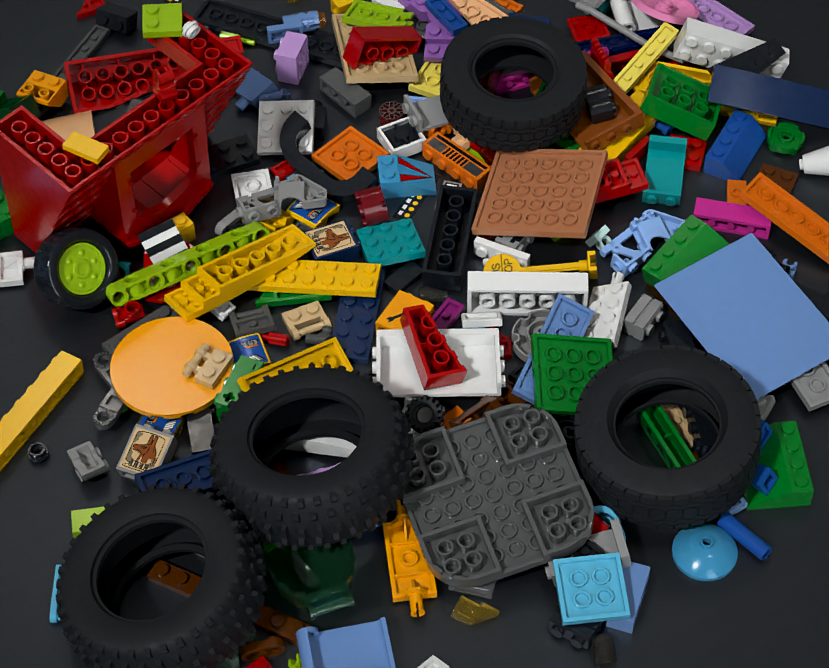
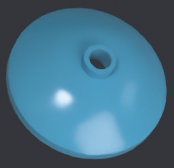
[672,523,738,581]

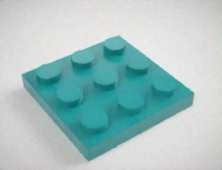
[355,218,426,267]

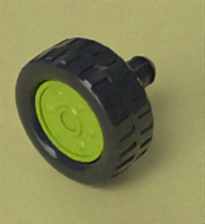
[33,227,119,310]

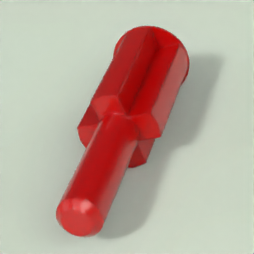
[261,332,290,347]

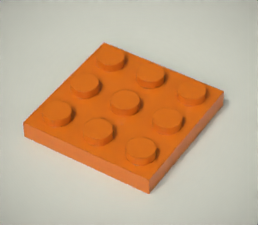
[311,125,390,181]

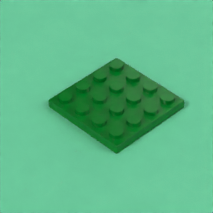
[530,333,613,415]

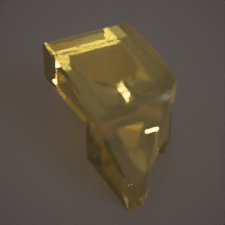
[451,595,500,626]

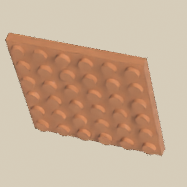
[471,149,608,238]

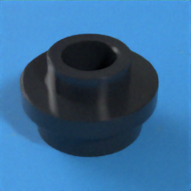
[27,442,49,462]

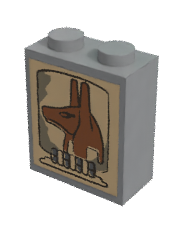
[116,424,179,481]

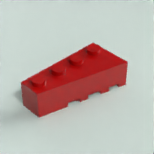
[343,26,422,69]
[400,304,467,390]

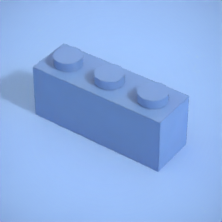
[606,562,651,634]

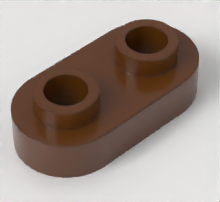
[240,636,286,663]

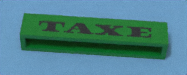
[636,405,697,468]

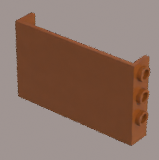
[529,50,645,150]

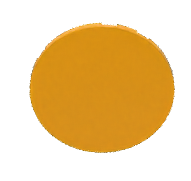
[110,317,234,419]

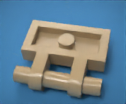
[182,343,234,390]

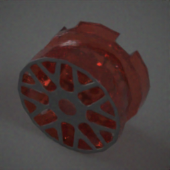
[379,101,405,126]

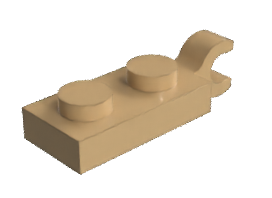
[661,405,694,452]

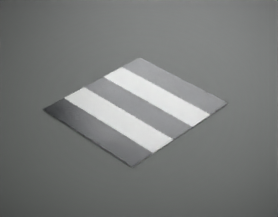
[137,219,188,264]

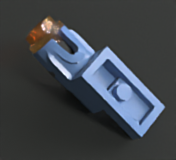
[266,10,326,44]

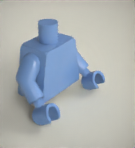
[235,68,291,112]

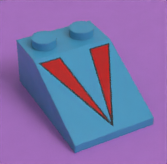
[377,155,437,199]

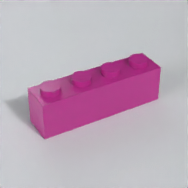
[693,197,771,239]

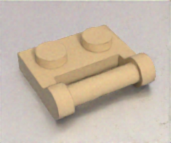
[281,300,332,341]

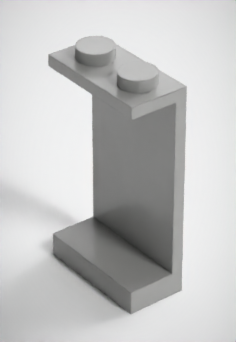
[402,94,451,133]
[545,518,632,587]

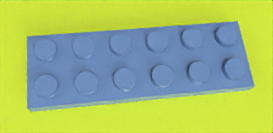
[511,293,594,405]

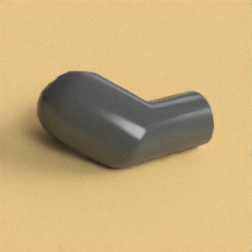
[305,325,333,345]

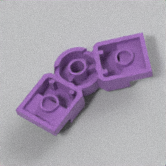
[398,0,463,62]

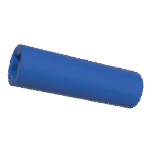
[717,512,773,561]

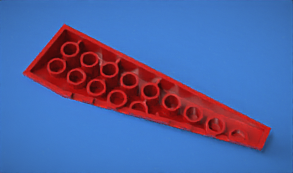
[63,35,244,114]

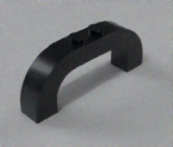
[280,111,379,202]

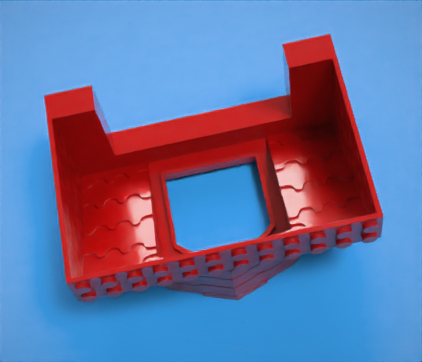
[0,10,253,253]

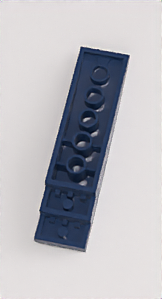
[706,64,829,130]

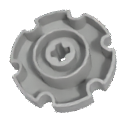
[511,310,550,362]

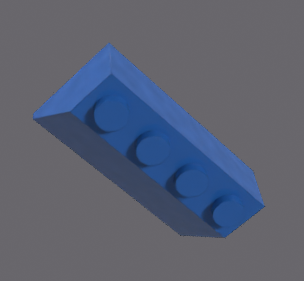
[703,109,767,181]

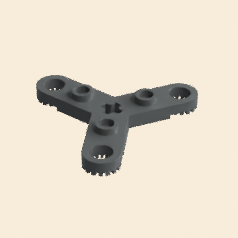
[93,352,126,430]

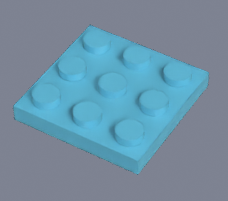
[552,552,631,626]

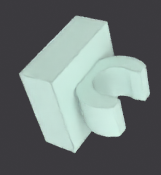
[585,225,612,250]

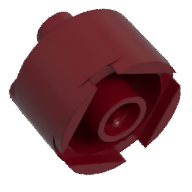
[354,185,390,227]

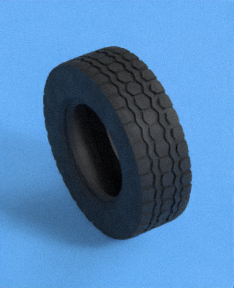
[440,16,588,153]

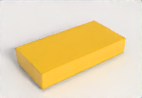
[62,131,109,164]

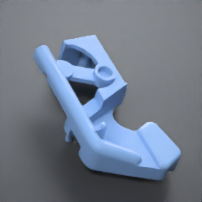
[600,209,685,277]

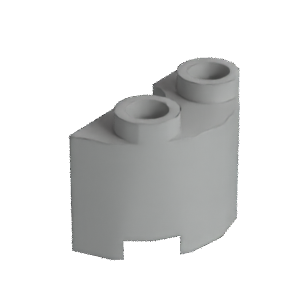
[67,441,110,482]

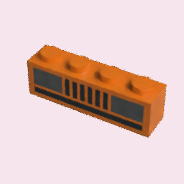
[422,131,491,192]

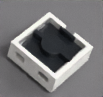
[377,117,427,157]

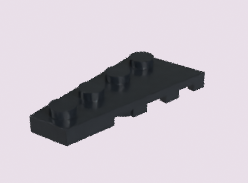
[707,38,786,76]

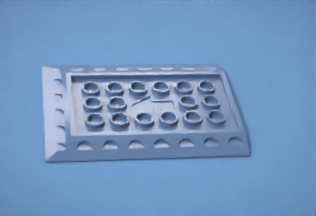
[654,233,829,399]

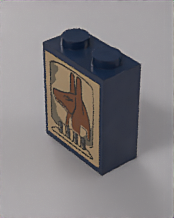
[304,219,362,262]

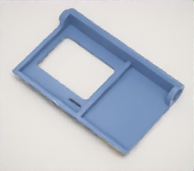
[296,617,396,668]

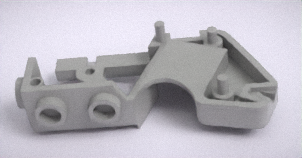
[236,174,327,225]

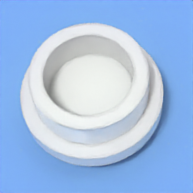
[182,21,201,39]

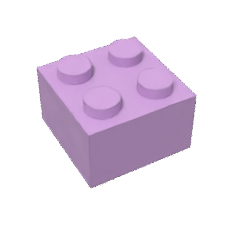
[274,31,309,85]

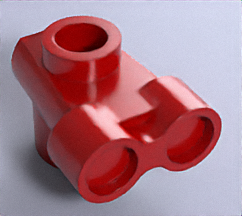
[111,300,145,329]

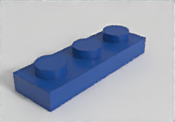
[425,0,468,36]

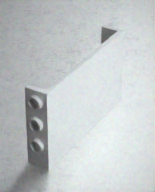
[372,328,505,397]

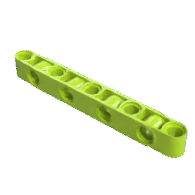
[106,222,270,307]

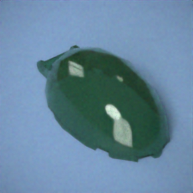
[260,538,356,621]

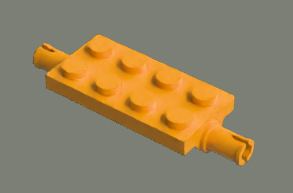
[382,499,437,617]

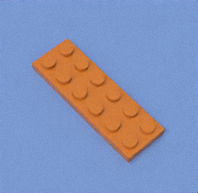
[738,172,829,264]

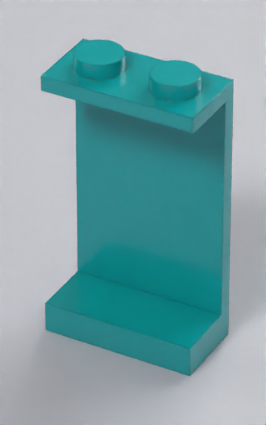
[642,135,688,206]

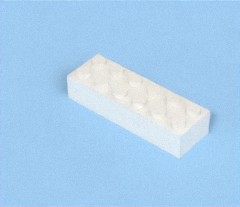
[673,17,789,78]
[467,271,589,316]

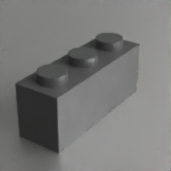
[319,67,372,118]

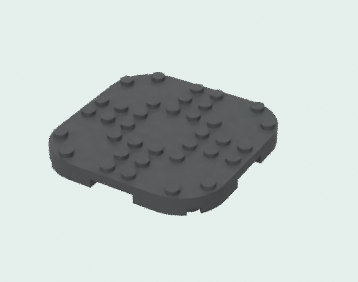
[402,403,594,588]

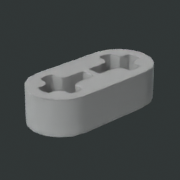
[215,209,244,236]

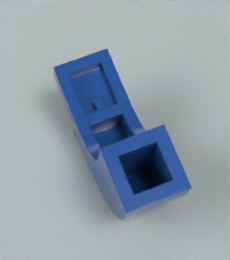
[750,419,778,495]

